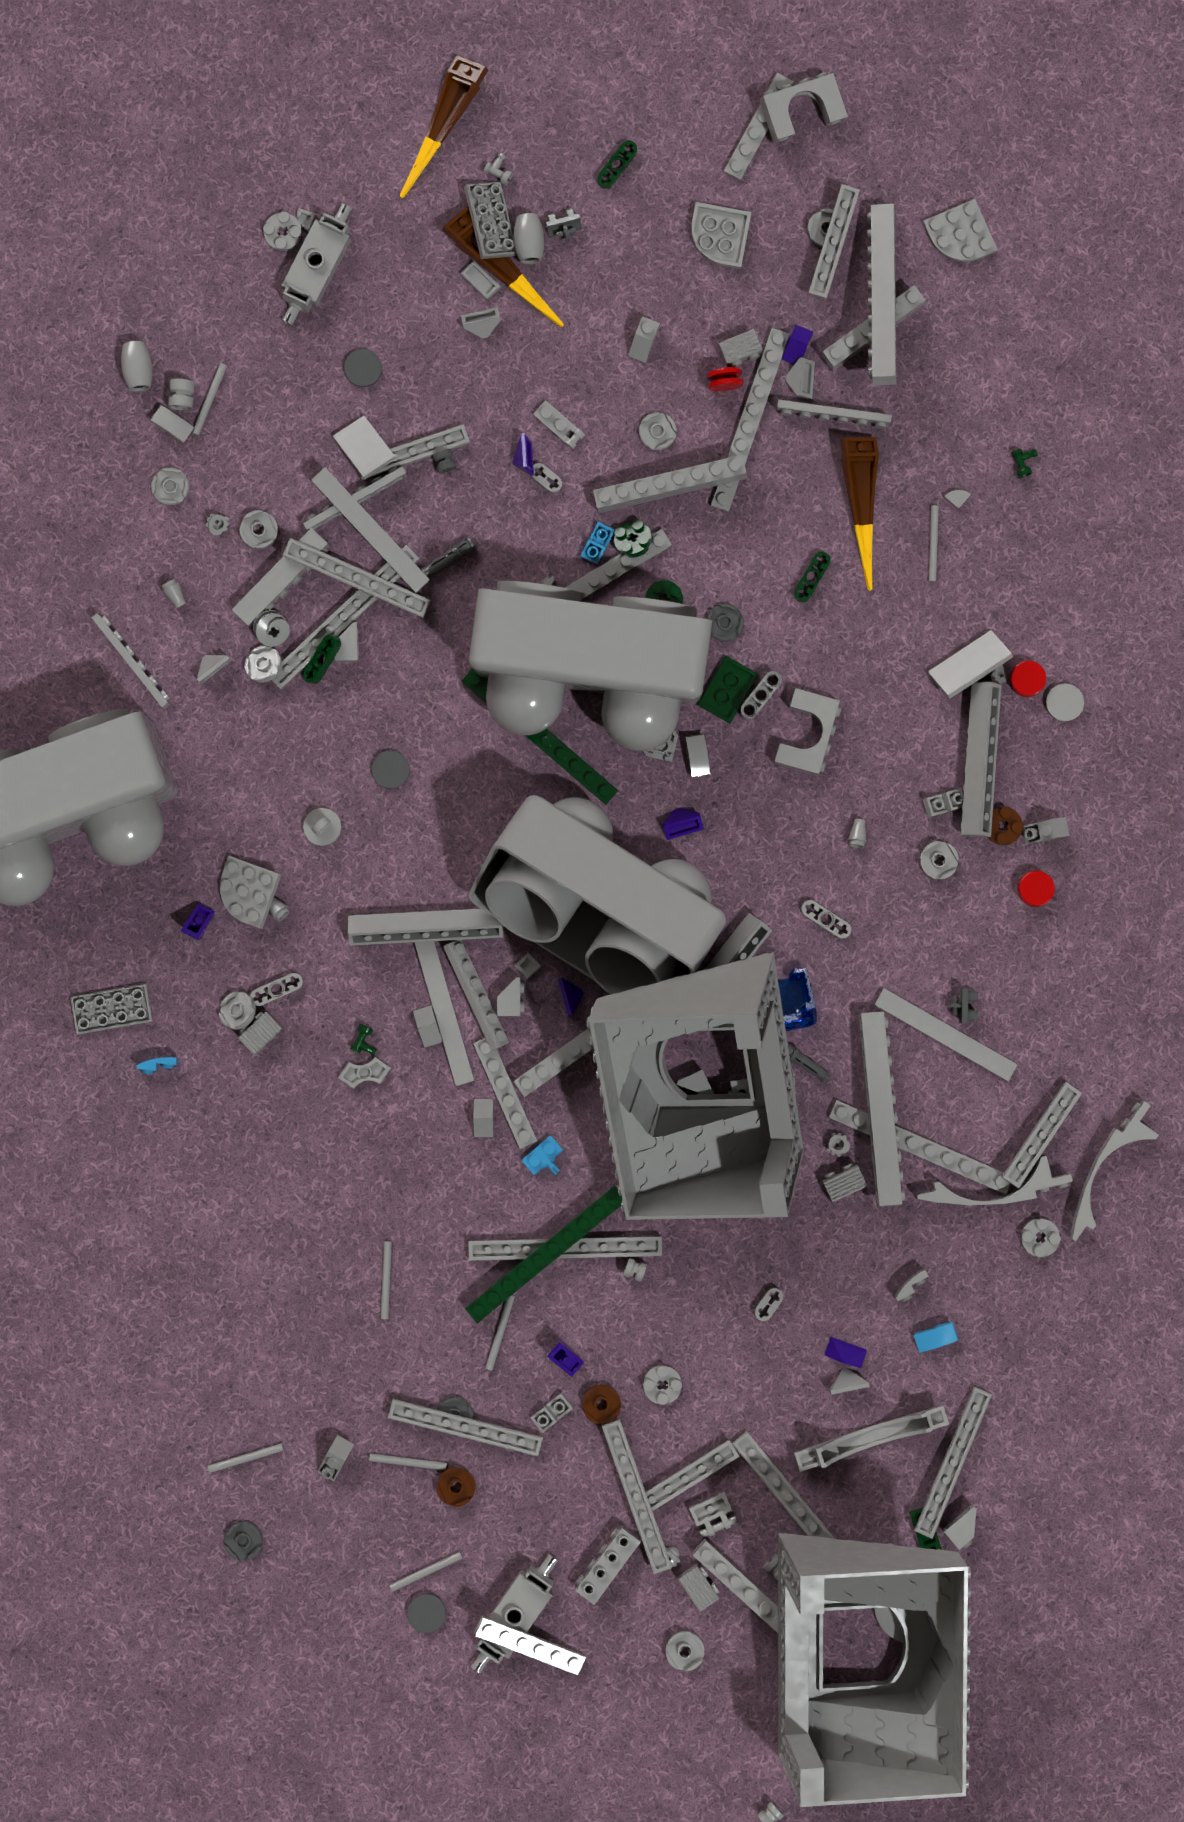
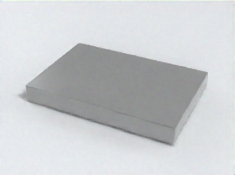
[333,416,396,480]

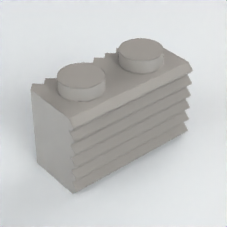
[718,329,762,367]
[238,1012,283,1055]
[822,1163,867,1202]
[678,1564,720,1612]

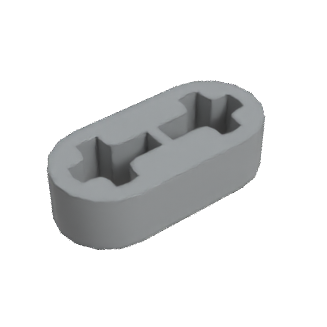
[531,463,562,493]
[754,1288,783,1321]

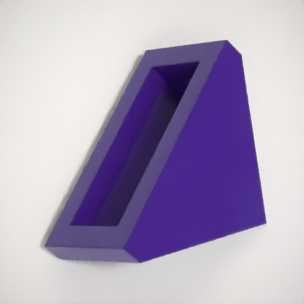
[513,433,534,476]
[663,808,704,840]
[558,978,584,1016]
[825,1337,867,1368]

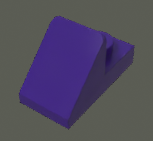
[181,903,215,940]
[547,1342,584,1377]

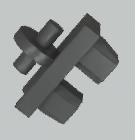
[546,208,582,241]
[947,988,978,1023]

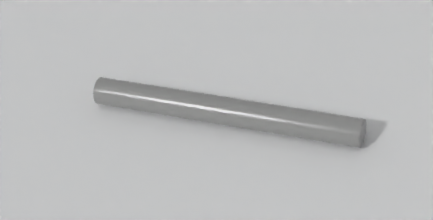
[192,363,227,436]
[929,505,939,582]
[381,1241,392,1319]
[485,1295,515,1371]
[208,1443,284,1473]
[369,1453,447,1470]
[390,1551,463,1592]

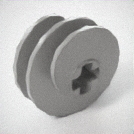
[253,610,290,647]

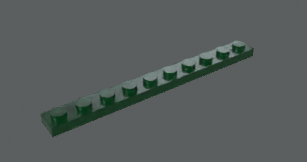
[462,669,618,805]
[465,1186,622,1324]

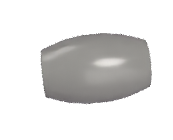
[514,213,545,264]
[121,341,153,392]

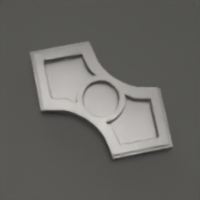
[338,1057,391,1089]

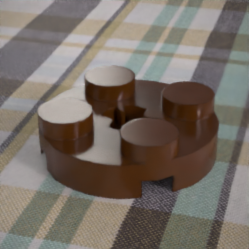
[987,807,1023,845]
[582,1384,621,1424]
[437,1467,476,1507]

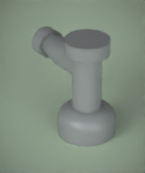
[484,153,513,186]

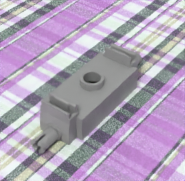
[281,203,352,326]
[471,1553,559,1673]

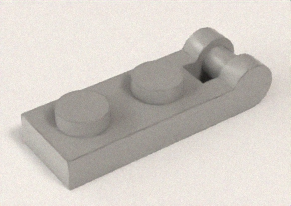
[533,400,585,450]

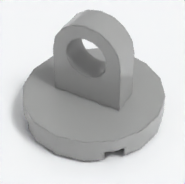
[303,808,342,846]

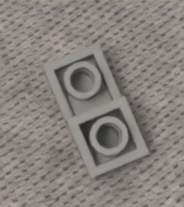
[150,405,194,443]
[685,734,710,777]
[923,788,964,818]
[894,1269,929,1302]
[531,1391,574,1433]

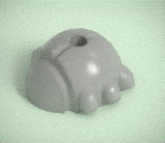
[206,513,229,535]
[989,665,1007,684]
[827,1133,850,1157]
[665,1546,681,1570]

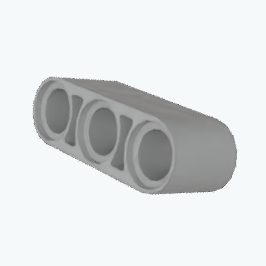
[740,671,781,720]

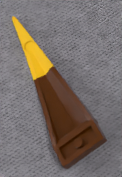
[400,55,488,198]
[442,206,564,327]
[840,437,879,591]

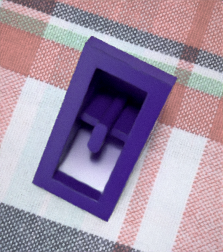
[782,325,813,365]

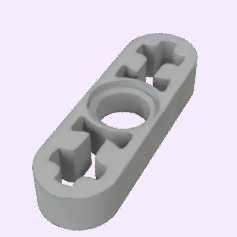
[801,900,851,939]
[250,973,303,1006]

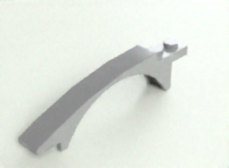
[1070,1101,1159,1241]
[915,1156,1073,1205]
[793,1405,949,1472]

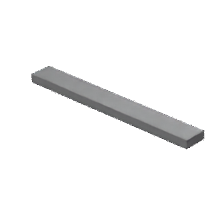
[311,467,430,593]
[282,538,431,618]
[414,941,474,1086]
[874,988,1017,1081]
[914,1387,992,1539]
[388,1399,543,1457]
[602,1419,672,1574]
[732,1431,835,1539]

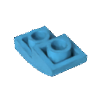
[581,521,615,565]
[136,1057,179,1074]
[914,1321,959,1353]

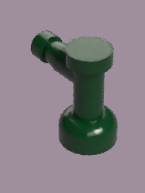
[1011,449,1038,479]
[350,1024,377,1056]

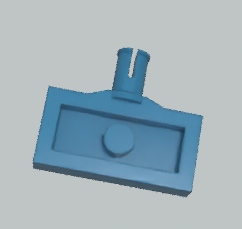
[521,1135,563,1176]

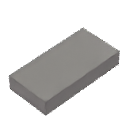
[460,260,501,301]

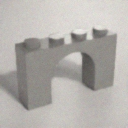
[759,72,848,144]
[774,688,842,776]

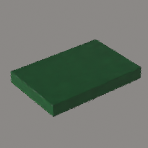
[697,656,759,724]

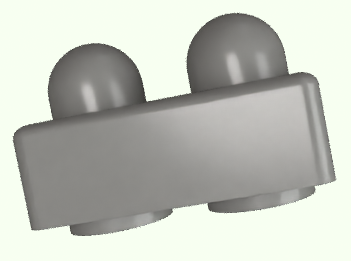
[469,581,712,751]
[0,709,178,906]
[469,795,726,994]

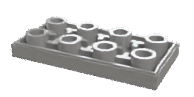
[464,182,517,259]
[928,630,1013,699]
[70,984,153,1035]

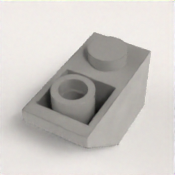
[1023,817,1070,845]
[497,977,524,1016]
[317,1435,354,1482]

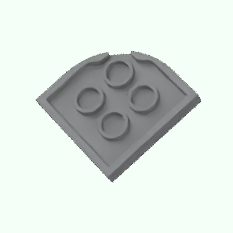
[923,199,998,262]
[691,202,751,269]
[220,856,281,929]

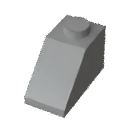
[628,316,660,363]
[335,622,359,663]
[942,1504,976,1550]

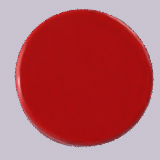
[707,367,743,392]
[1009,660,1046,697]
[1018,871,1055,907]

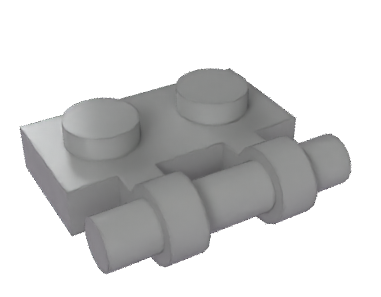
[689,1492,737,1538]

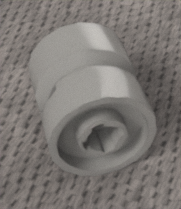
[168,379,195,411]

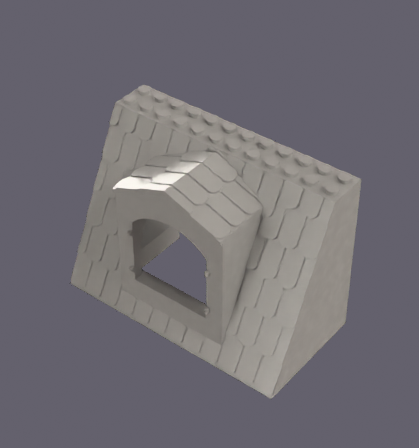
[587,952,804,1220]
[778,1533,971,1807]

